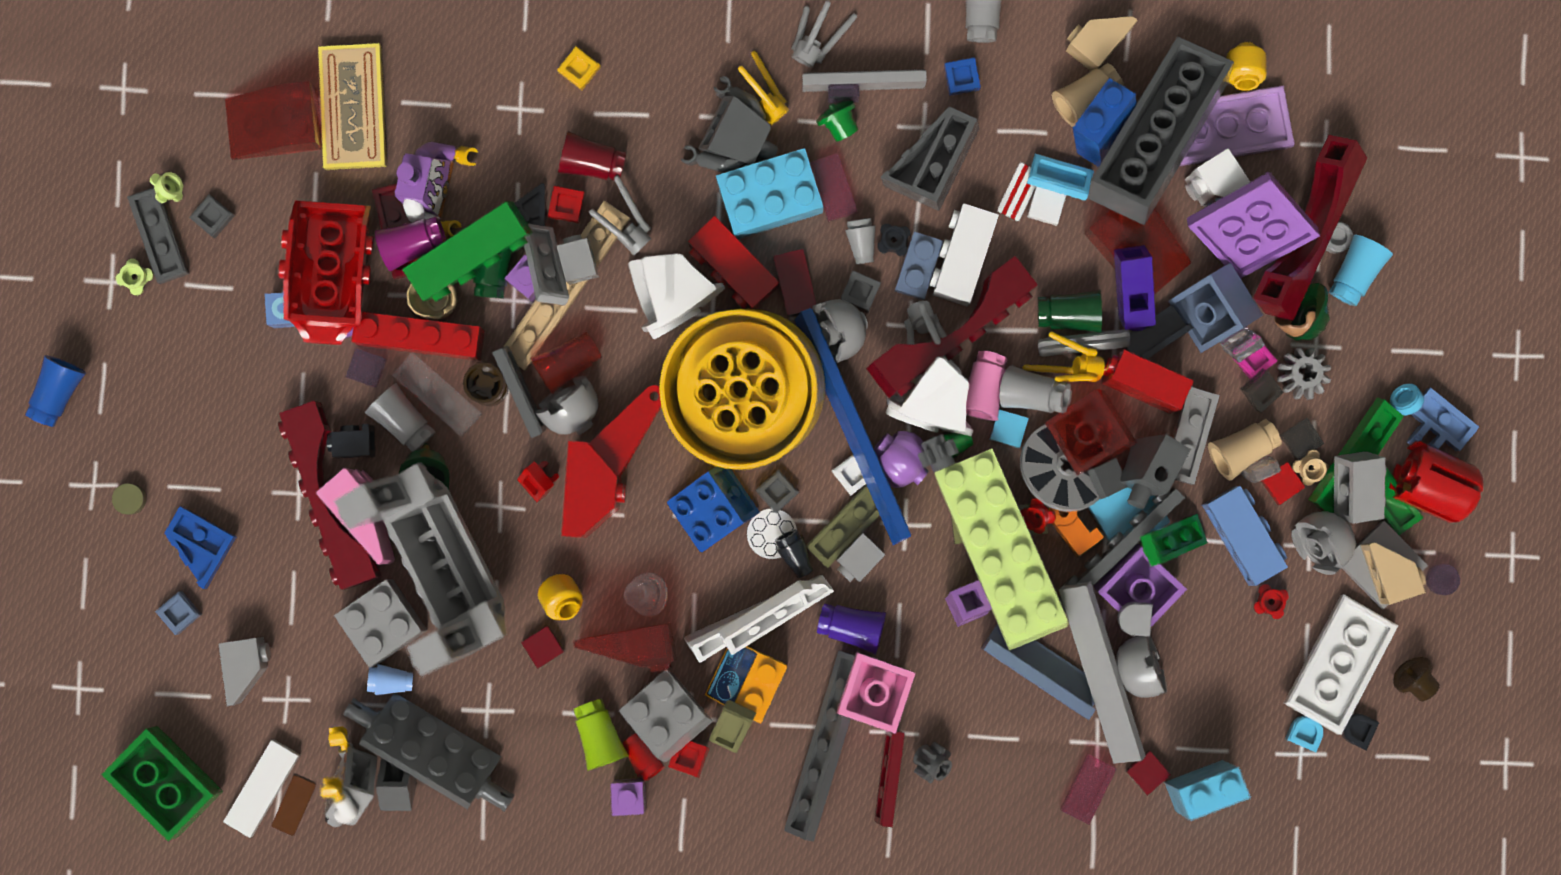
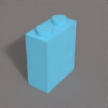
[1164,760,1250,821]

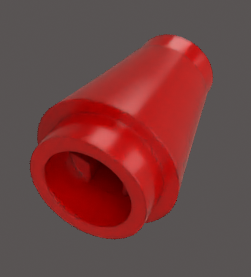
[622,733,665,782]

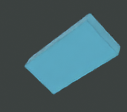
[1027,154,1094,201]

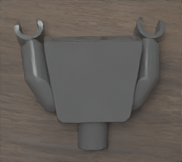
[680,76,778,172]

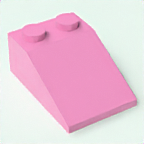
[316,468,395,564]

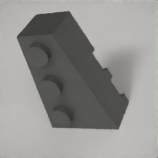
[881,107,979,211]

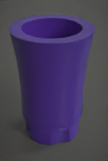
[817,604,886,655]

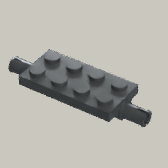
[343,693,515,812]

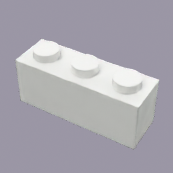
[930,203,999,307]

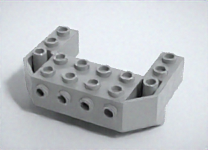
[334,463,506,676]

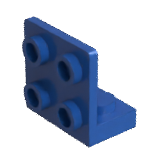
[667,466,760,552]

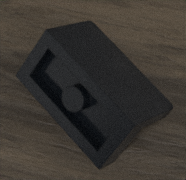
[1124,305,1194,359]

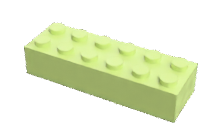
[934,449,1068,651]

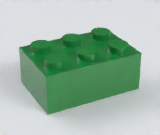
[101,726,223,841]

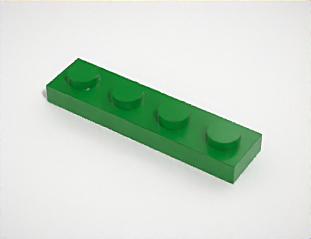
[1308,398,1404,513]

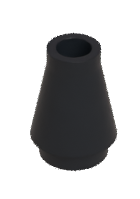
[775,529,813,578]

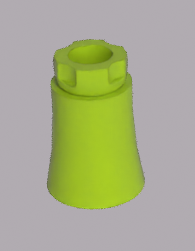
[573,699,629,771]

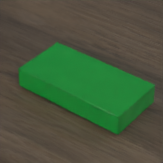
[1384,467,1424,535]

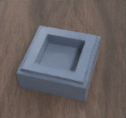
[155,591,202,635]

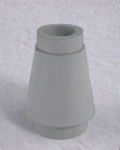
[845,218,875,264]

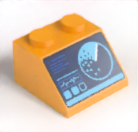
[705,646,788,724]

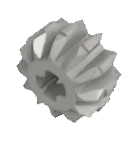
[1277,347,1331,400]

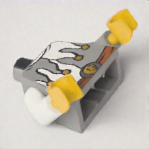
[321,726,377,827]

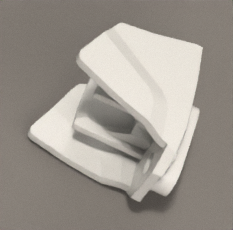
[628,254,725,339]
[886,357,973,436]

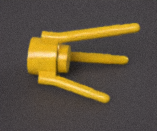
[738,51,789,125]
[1023,331,1105,382]

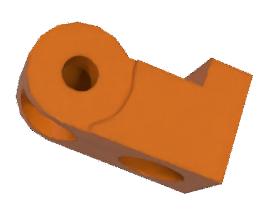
[1049,507,1104,557]

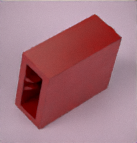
[1102,350,1194,414]

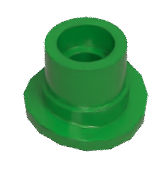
[816,100,859,141]

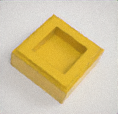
[557,46,601,90]

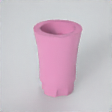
[966,351,1007,421]

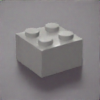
[334,579,428,668]
[619,669,713,762]

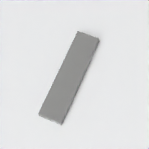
[802,69,927,92]

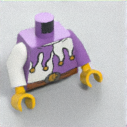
[395,142,478,239]

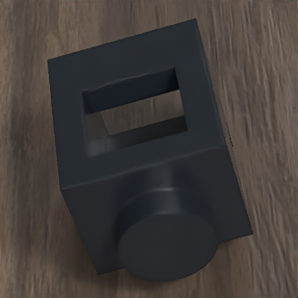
[327,424,376,458]

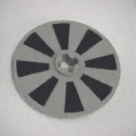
[1020,422,1109,512]

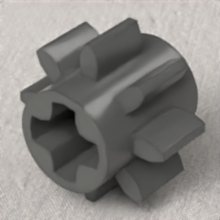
[917,434,959,472]
[913,742,952,783]

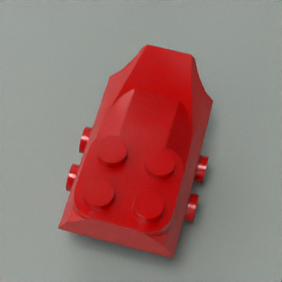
[279,200,373,345]

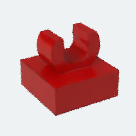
[517,461,559,503]

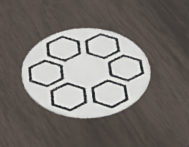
[747,509,797,559]

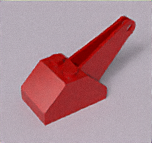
[561,385,662,538]

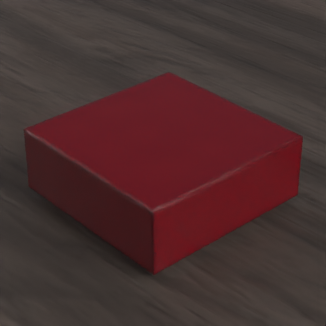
[521,626,565,669]
[1125,750,1171,795]

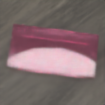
[810,153,857,222]
[1060,754,1117,825]

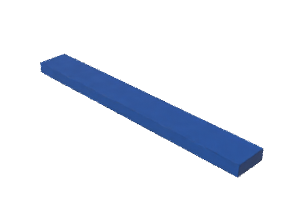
[794,308,911,545]

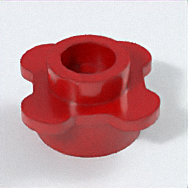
[1020,498,1056,534]
[1253,584,1289,619]

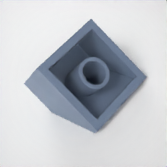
[1168,263,1263,353]

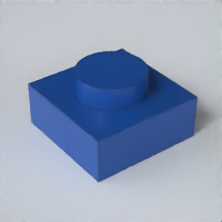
[944,58,981,96]

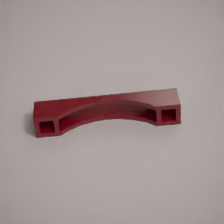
[1253,135,1368,321]
[866,256,1038,398]
[278,400,382,590]

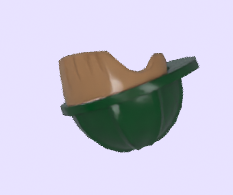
[1274,283,1330,341]

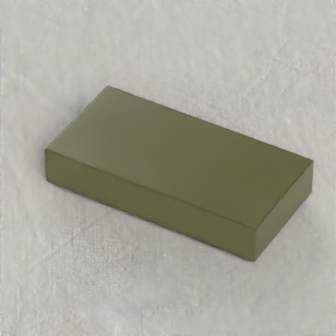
[709,700,756,753]

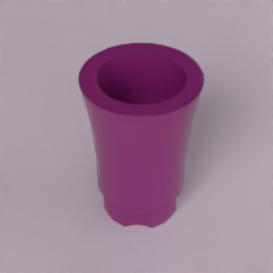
[375,216,447,272]

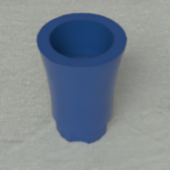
[25,355,86,427]

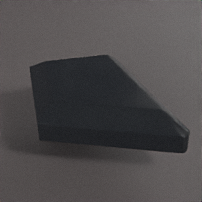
[515,183,546,226]

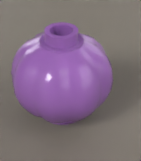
[874,431,929,488]

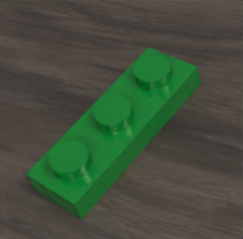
[1140,514,1208,567]

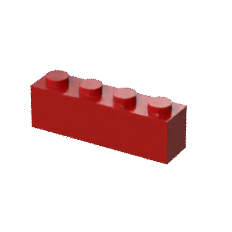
[351,312,485,361]

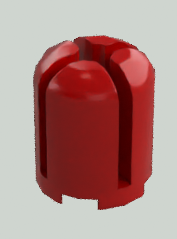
[1389,441,1484,523]

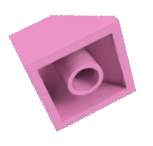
[836,653,916,734]

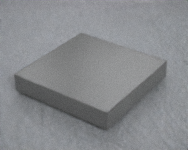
[1342,521,1428,609]

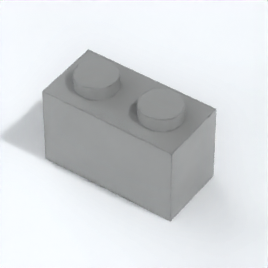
[1334,452,1386,524]

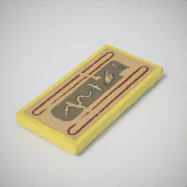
[318,43,387,170]

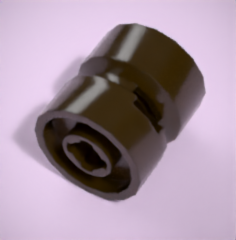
[463,363,509,407]

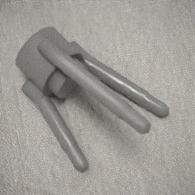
[791,0,857,68]
[589,175,652,255]
[904,301,947,344]

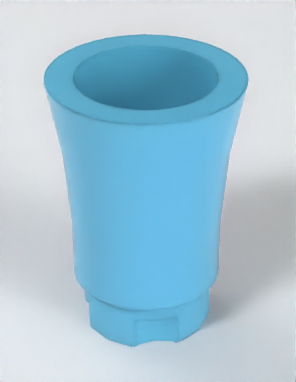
[1329,234,1393,306]

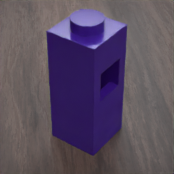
[1114,245,1156,331]

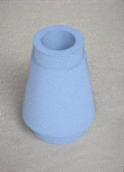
[367,664,413,695]

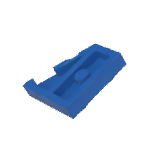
[164,506,237,589]

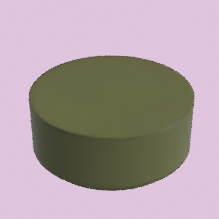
[112,483,146,515]

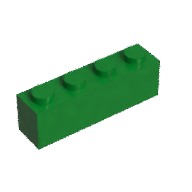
[402,201,533,302]

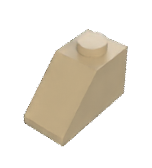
[1066,16,1138,71]
[1360,542,1426,605]

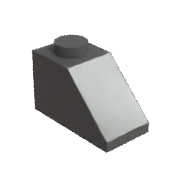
[376,758,416,811]

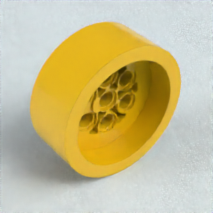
[660,309,825,469]

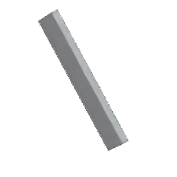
[1059,582,1145,764]

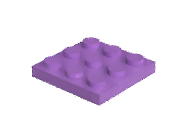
[1187,172,1320,279]

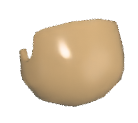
[406,284,458,321]

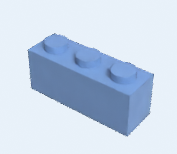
[1202,486,1288,586]

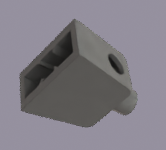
[1120,434,1191,509]

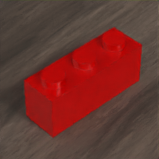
[688,216,779,309]

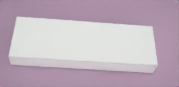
[223,739,300,838]

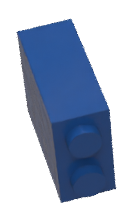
[1073,78,1137,167]

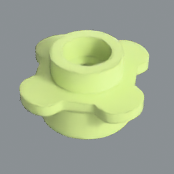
[150,172,183,203]
[116,259,154,295]

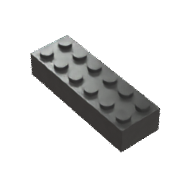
[1088,36,1234,225]

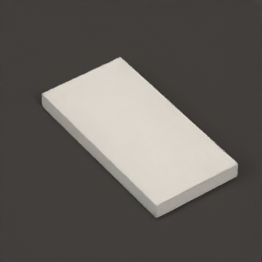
[1284,594,1399,735]

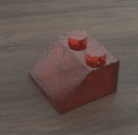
[1045,389,1137,476]

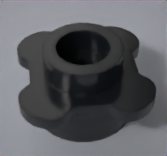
[877,223,910,256]

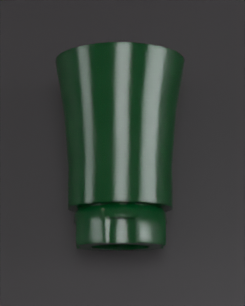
[473,248,512,299]
[1038,289,1102,332]

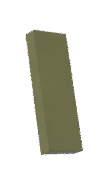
[806,485,880,568]

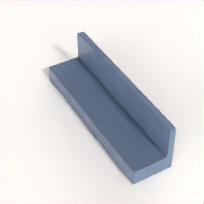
[981,623,1096,720]

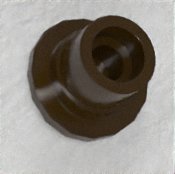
[1393,657,1440,701]

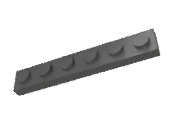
[1058,487,1185,613]
[784,650,856,842]

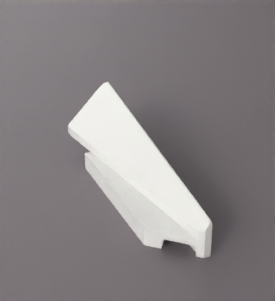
[684,575,834,663]

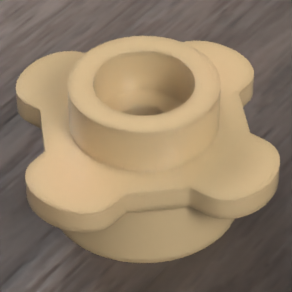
[1292,449,1329,486]

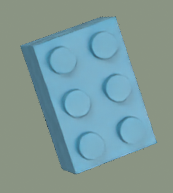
[716,148,823,239]

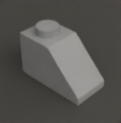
[219,637,271,706]

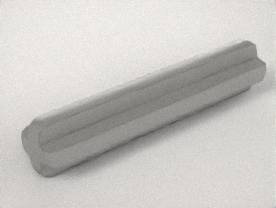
[1038,329,1131,357]

